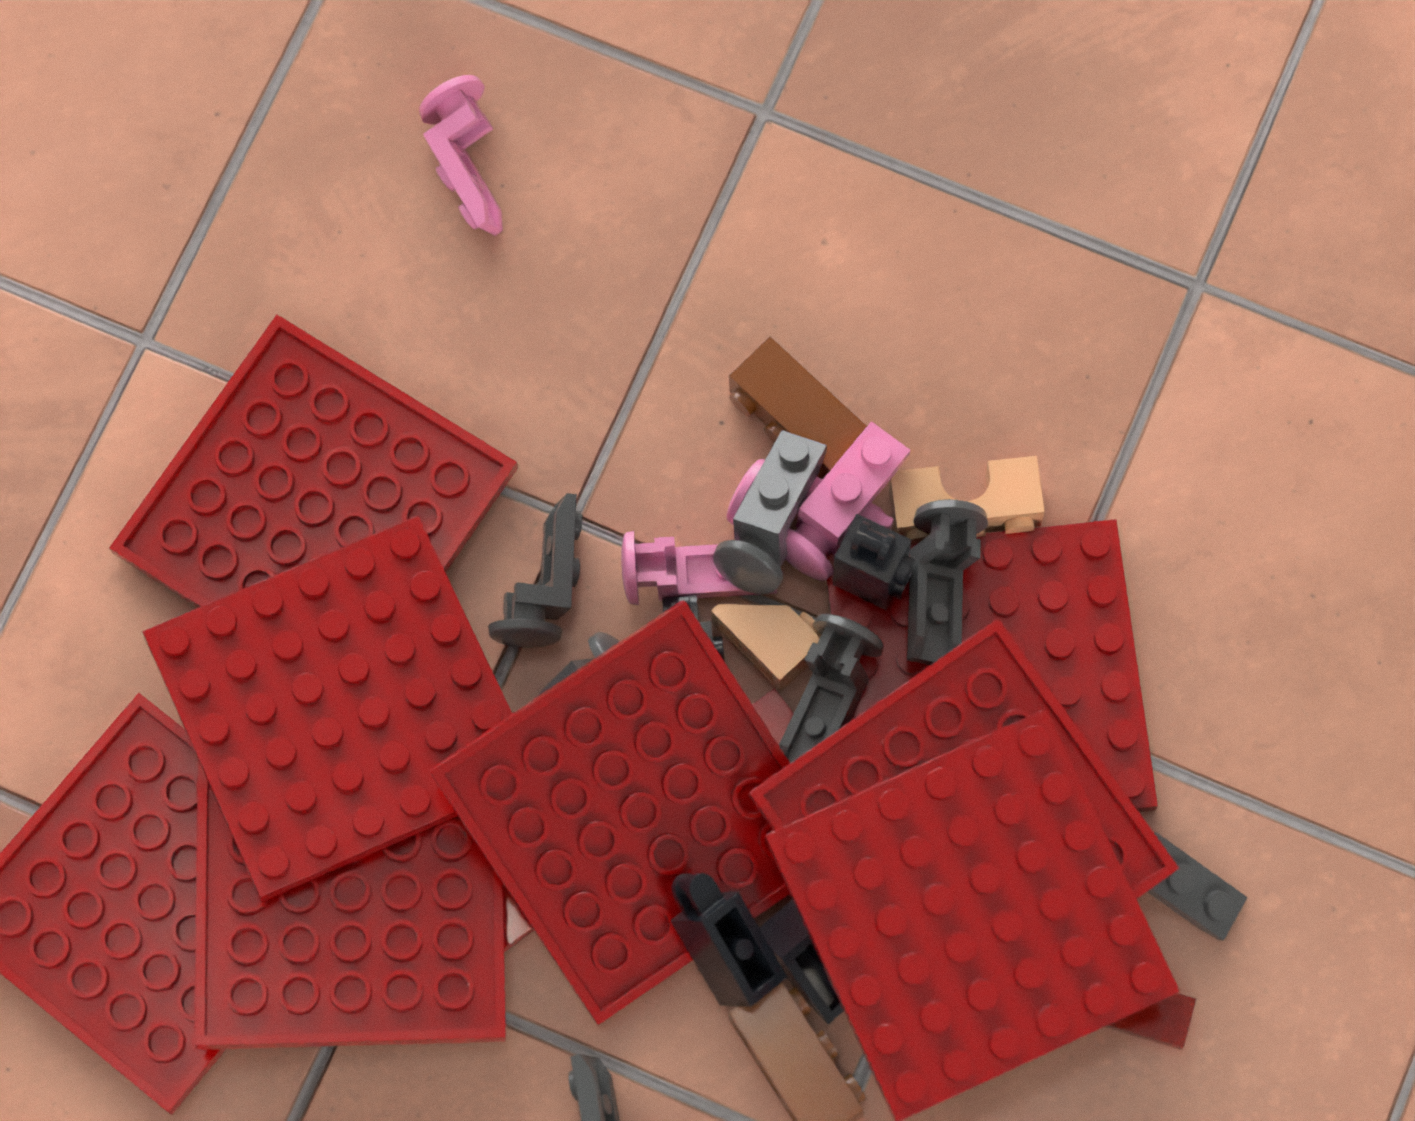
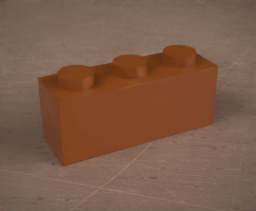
[729,337,867,479]
[728,982,866,1121]

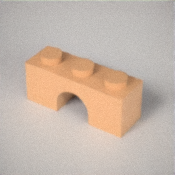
[889,456,1045,544]

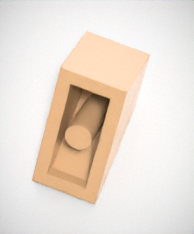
[711,604,821,692]

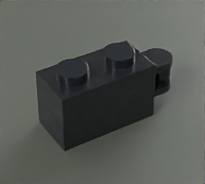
[833,514,915,610]
[670,873,788,1007]

